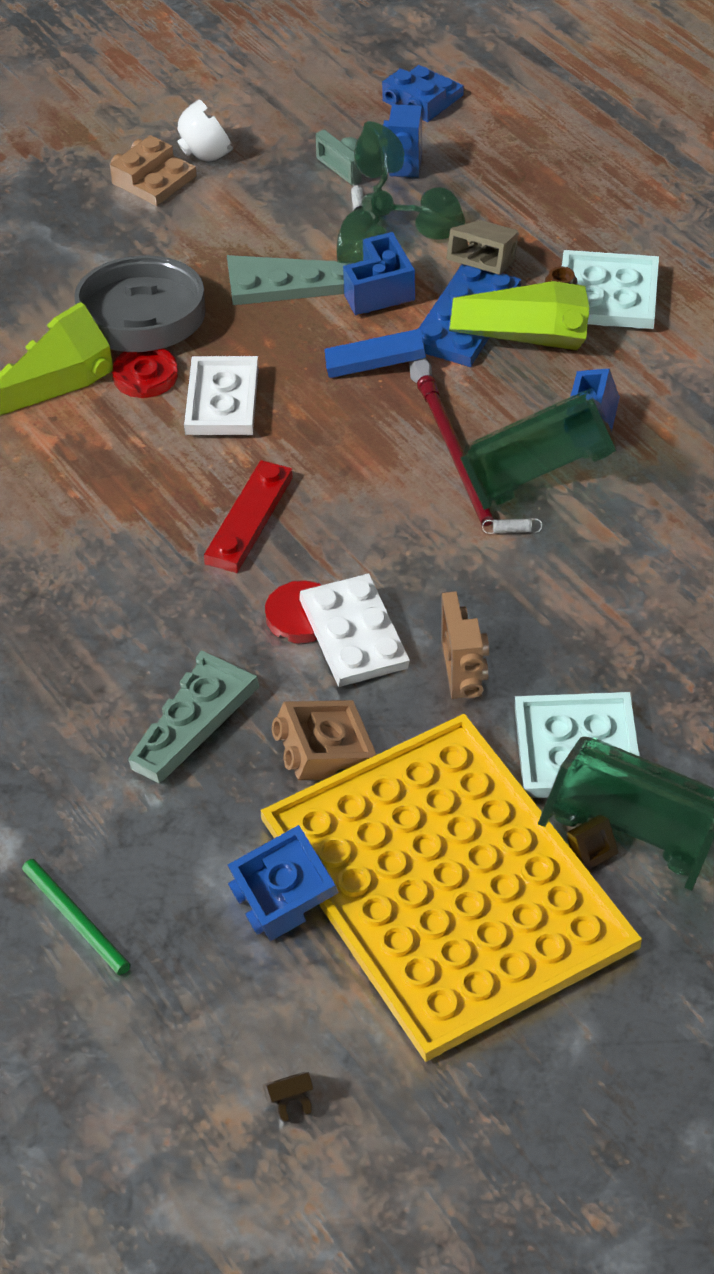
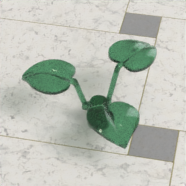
[336,121,465,263]

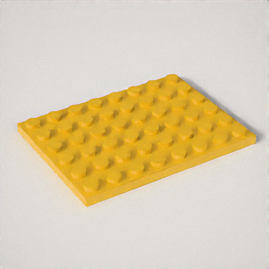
[260,714,642,1062]

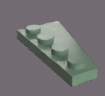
[227,255,355,305]
[128,650,260,784]

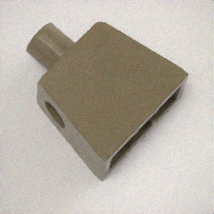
[446,220,519,275]

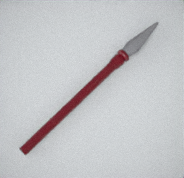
[409,358,494,526]

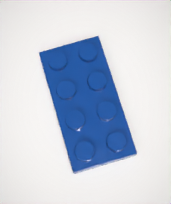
[418,264,521,367]

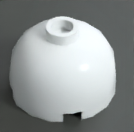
[177,99,233,162]

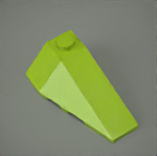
[449,281,589,350]
[0,302,113,415]

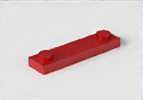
[204,460,293,573]

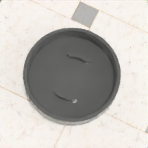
[74,255,206,352]

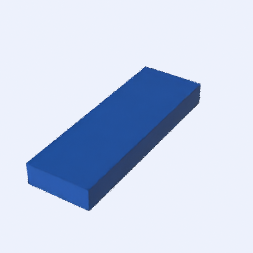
[324,328,426,378]

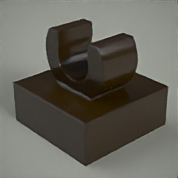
[566,814,619,870]
[262,1072,314,1122]

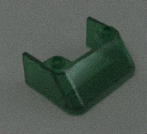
[460,388,616,510]
[538,736,714,891]

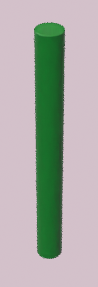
[22,859,131,976]

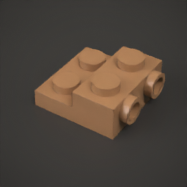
[110,135,197,206]
[441,591,489,699]
[272,700,377,780]

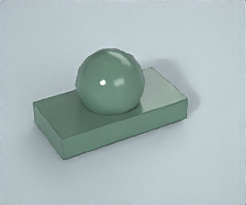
[316,130,365,186]

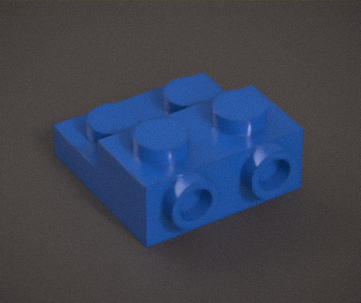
[382,65,464,122]
[228,825,339,941]

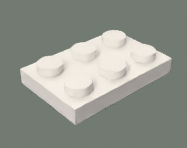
[184,356,258,435]
[299,573,410,687]

